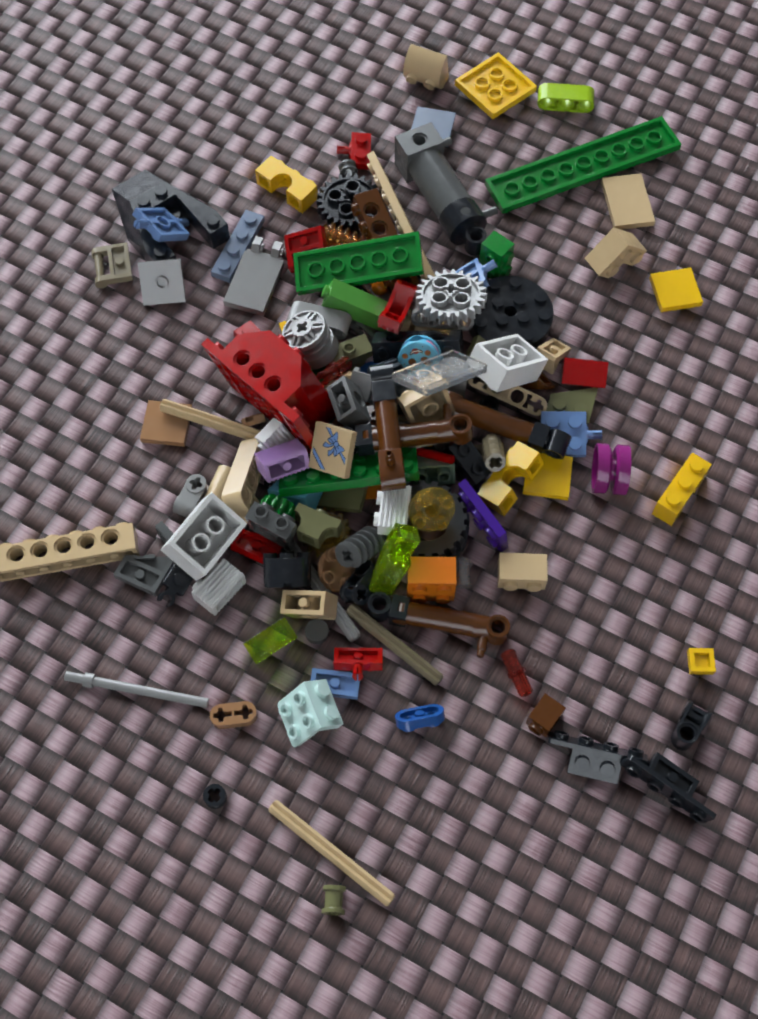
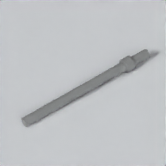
[64,671,209,708]

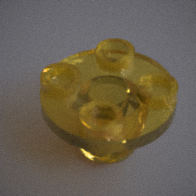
[408,487,455,531]

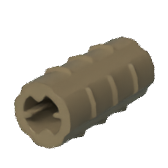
[481,433,506,472]

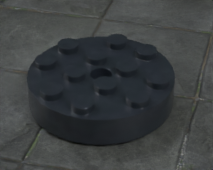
[469,276,554,349]

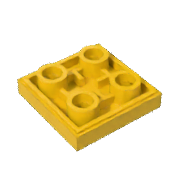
[649,268,703,312]
[523,453,573,501]

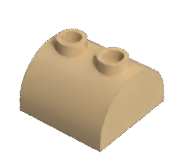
[403,44,449,90]
[397,375,455,423]

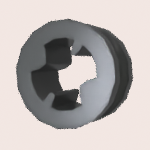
[338,159,358,178]

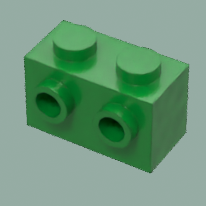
[479,230,515,278]

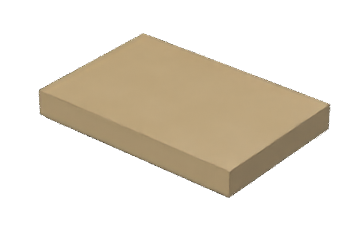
[601,173,655,230]

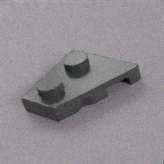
[113,554,175,597]

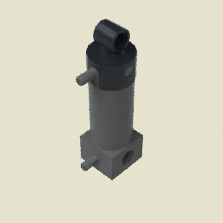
[394,122,498,256]

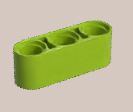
[537,83,594,113]

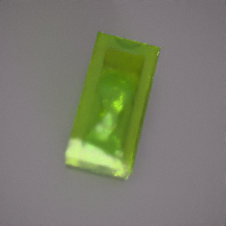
[243,617,298,664]

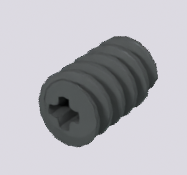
[335,526,385,568]

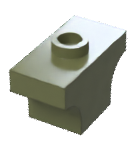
[330,334,373,373]
[294,503,342,549]

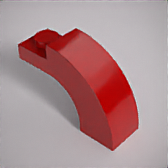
[377,278,417,335]

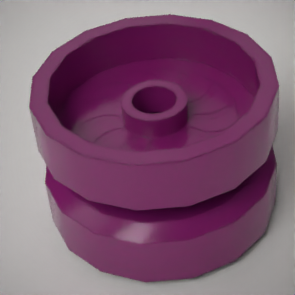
[591,443,632,495]

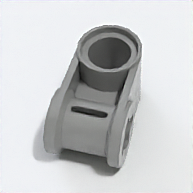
[173,474,209,518]

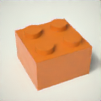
[407,557,457,604]

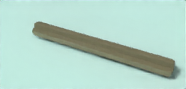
[346,603,443,686]

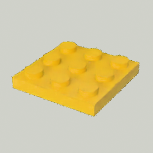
[455,52,537,119]

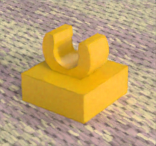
[687,648,716,675]

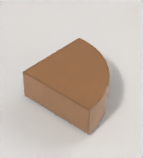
[241,413,266,426]

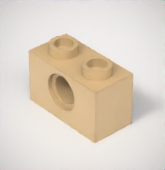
[280,590,338,620]

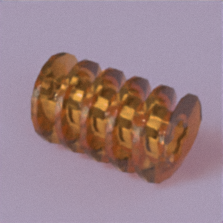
[323,222,365,247]

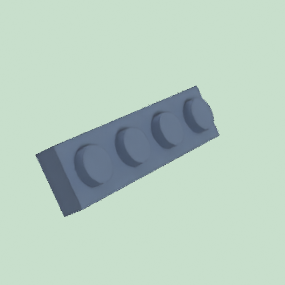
[211,210,265,283]

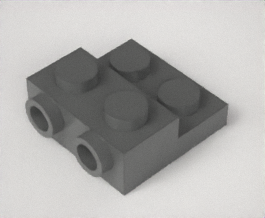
[245,501,298,552]

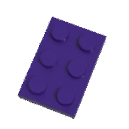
[458,479,508,552]

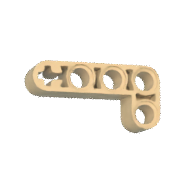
[221,438,261,524]

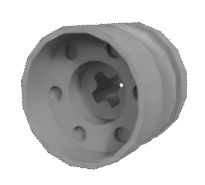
[282,310,339,370]

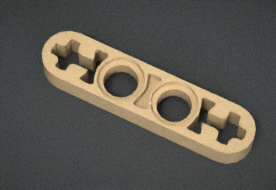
[467,370,547,416]

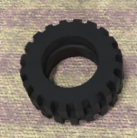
[383,480,470,570]

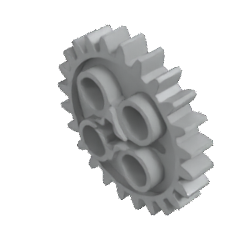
[415,269,487,325]

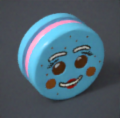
[398,335,441,380]

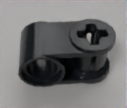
[340,560,385,605]
[671,700,712,751]

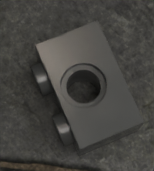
[326,375,372,431]

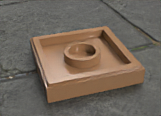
[140,400,193,447]

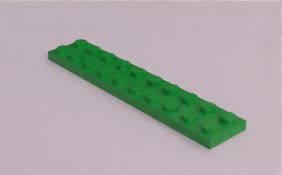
[485,116,681,214]

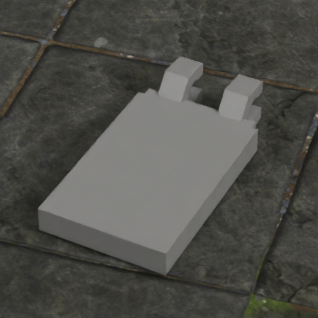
[223,236,284,316]

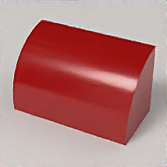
[561,357,609,388]

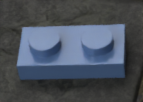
[310,668,360,700]

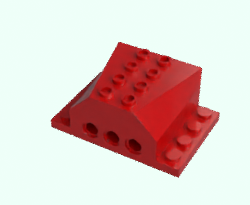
[201,330,336,454]

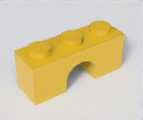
[255,156,318,214]
[477,441,544,516]
[652,453,712,526]

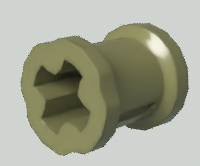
[321,885,346,916]

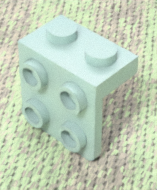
[278,679,344,747]

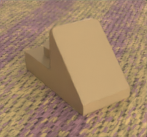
[536,338,571,374]

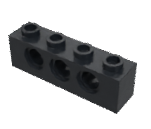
[371,330,464,363]

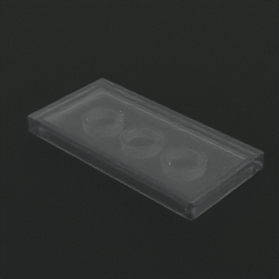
[392,350,488,397]

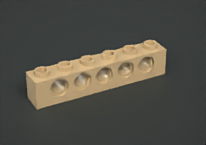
[0,522,139,582]

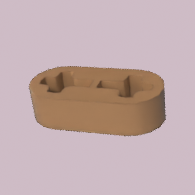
[210,701,257,729]

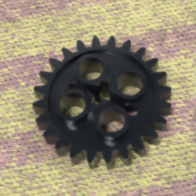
[316,173,383,232]

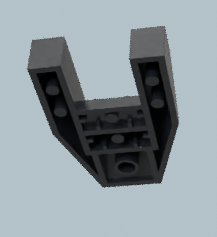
[112,170,230,261]

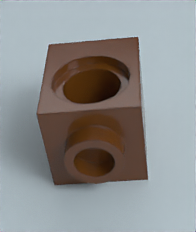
[526,693,566,737]

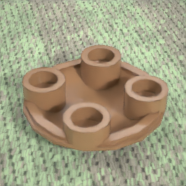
[318,546,355,593]

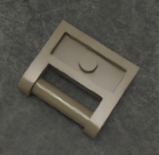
[91,242,133,288]

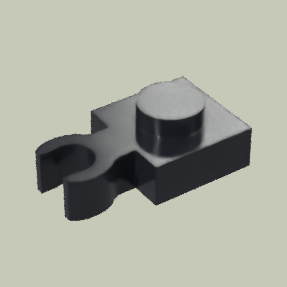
[157,563,193,607]

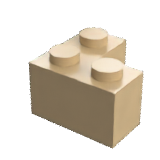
[585,227,647,278]

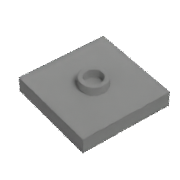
[138,258,186,306]

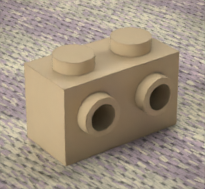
[498,552,548,592]

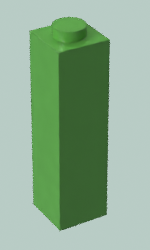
[321,278,390,332]

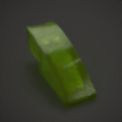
[369,523,420,595]

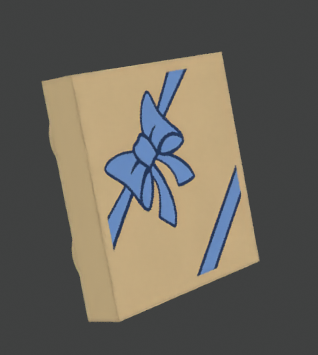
[308,421,357,479]

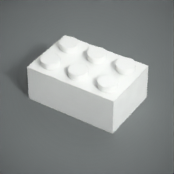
[466,334,548,392]
[160,492,247,581]

